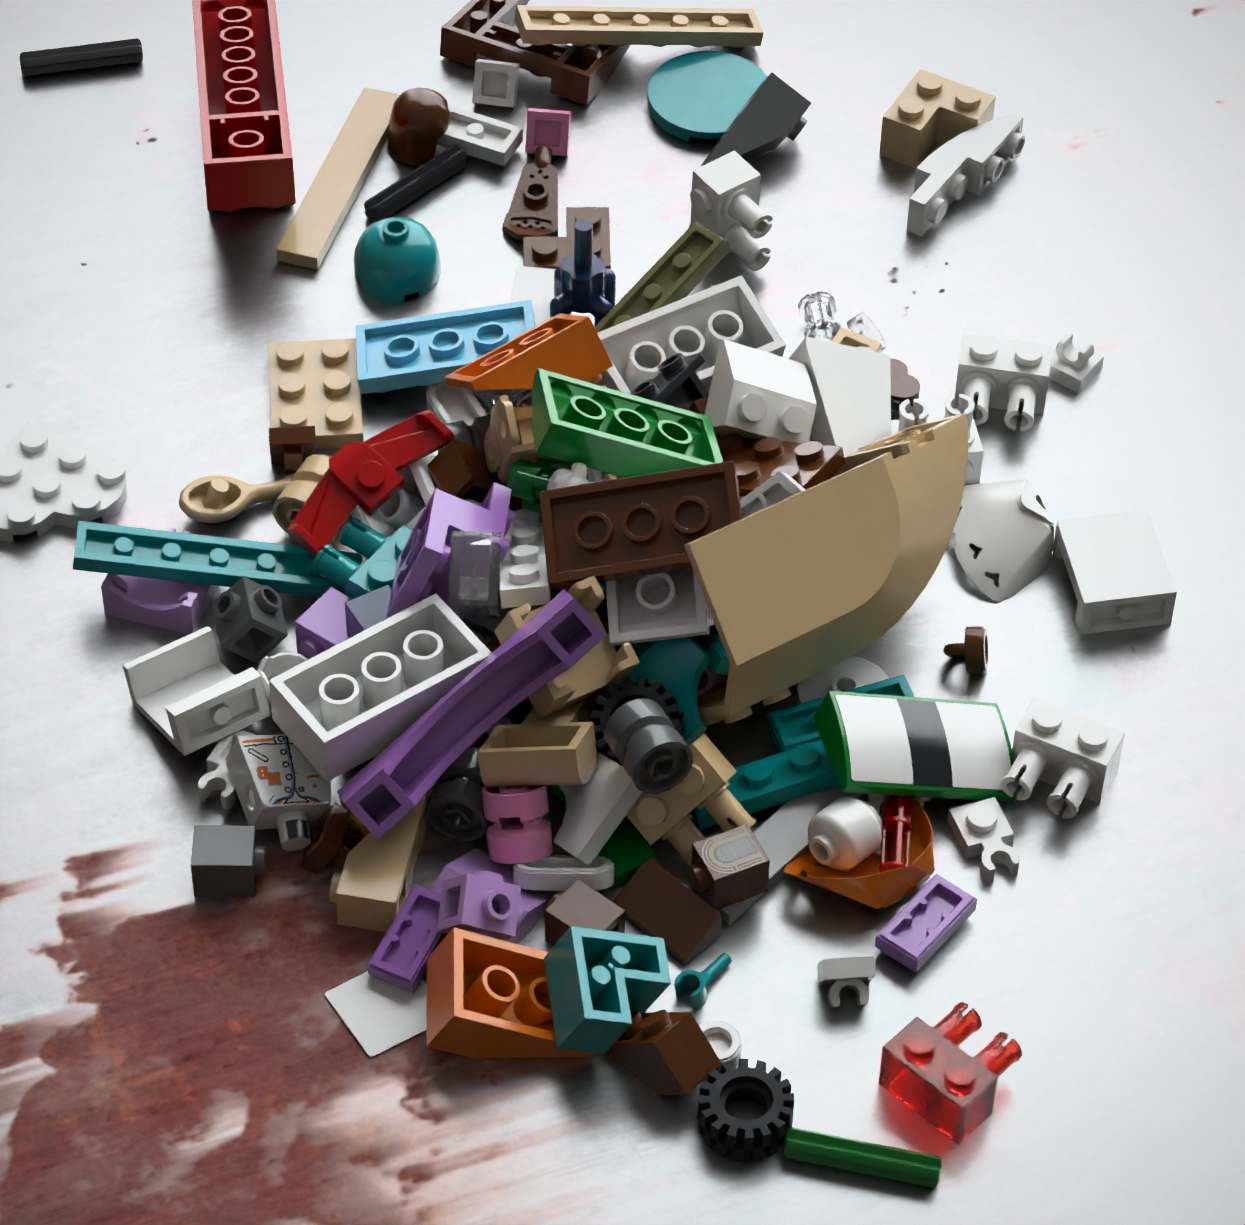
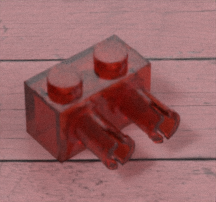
[878,1002,1023,1145]

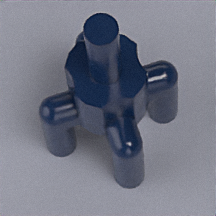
[550,219,616,327]

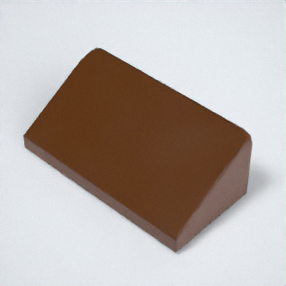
[613,857,721,965]

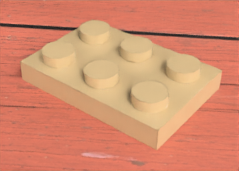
[267,338,364,449]

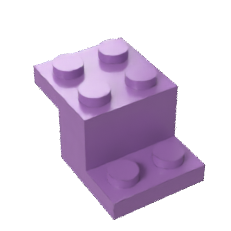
[387,482,515,618]

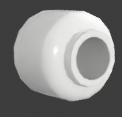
[807,797,882,871]

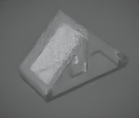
[448,530,501,619]

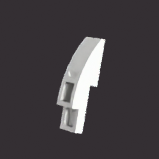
[907,113,1026,237]

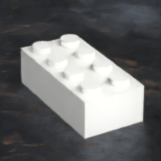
[269,593,492,782]

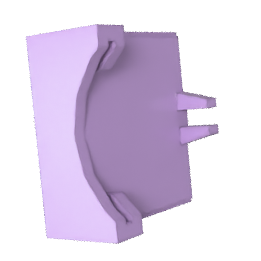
[101,528,218,634]

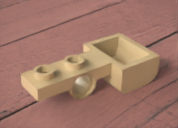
[477,692,600,787]

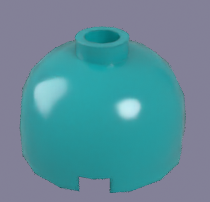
[353,217,441,303]

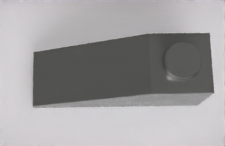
[700,72,811,167]

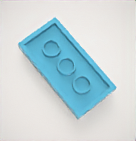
[355,300,536,394]

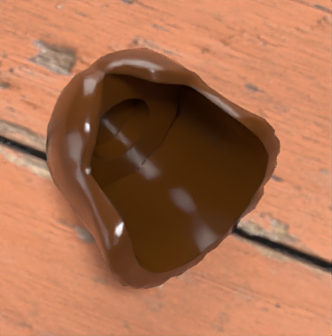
[387,87,450,166]

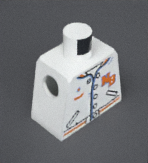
[225,734,331,851]

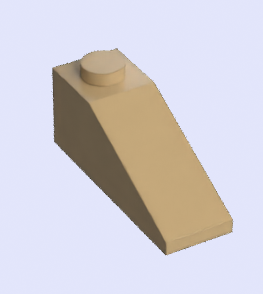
[329,790,430,932]

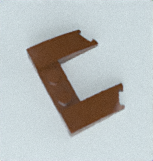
[440,0,630,105]

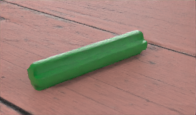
[783,1127,942,1187]

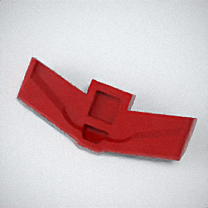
[286,410,454,558]

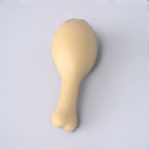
[179,473,295,523]

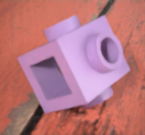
[437,871,523,940]

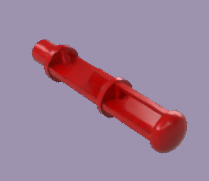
[879,795,912,873]

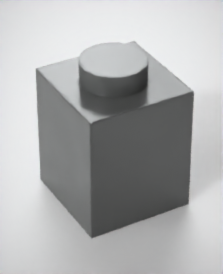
[191,825,266,897]

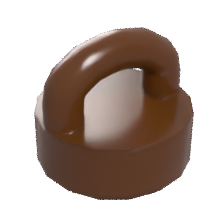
[943,626,989,674]

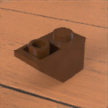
[606,1009,722,1095]

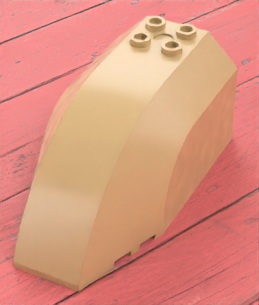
[603,413,968,726]

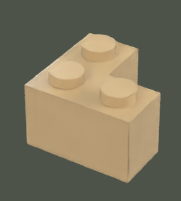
[879,69,996,169]

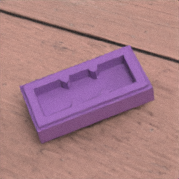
[875,873,977,973]
[367,884,448,993]

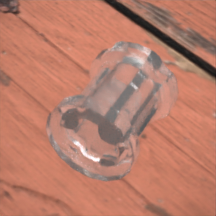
[798,291,842,341]

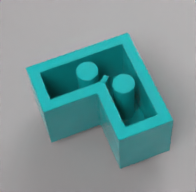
[544,926,671,1054]

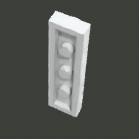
[499,509,551,608]

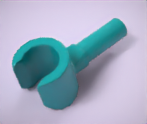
[674,953,732,1008]

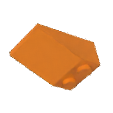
[444,313,613,390]
[427,927,594,1059]

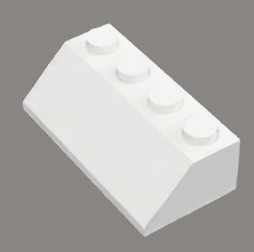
[596,275,786,394]

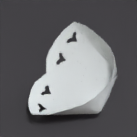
[953,479,1055,602]

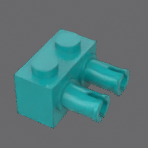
[312,518,413,599]

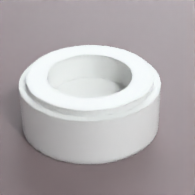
[699,1020,743,1074]

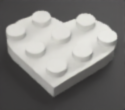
[0,422,127,542]

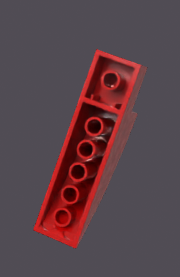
[192,0,296,212]

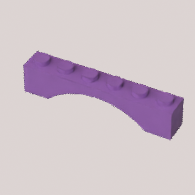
[337,590,607,840]

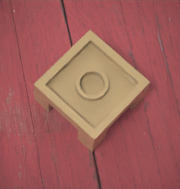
[494,576,640,718]

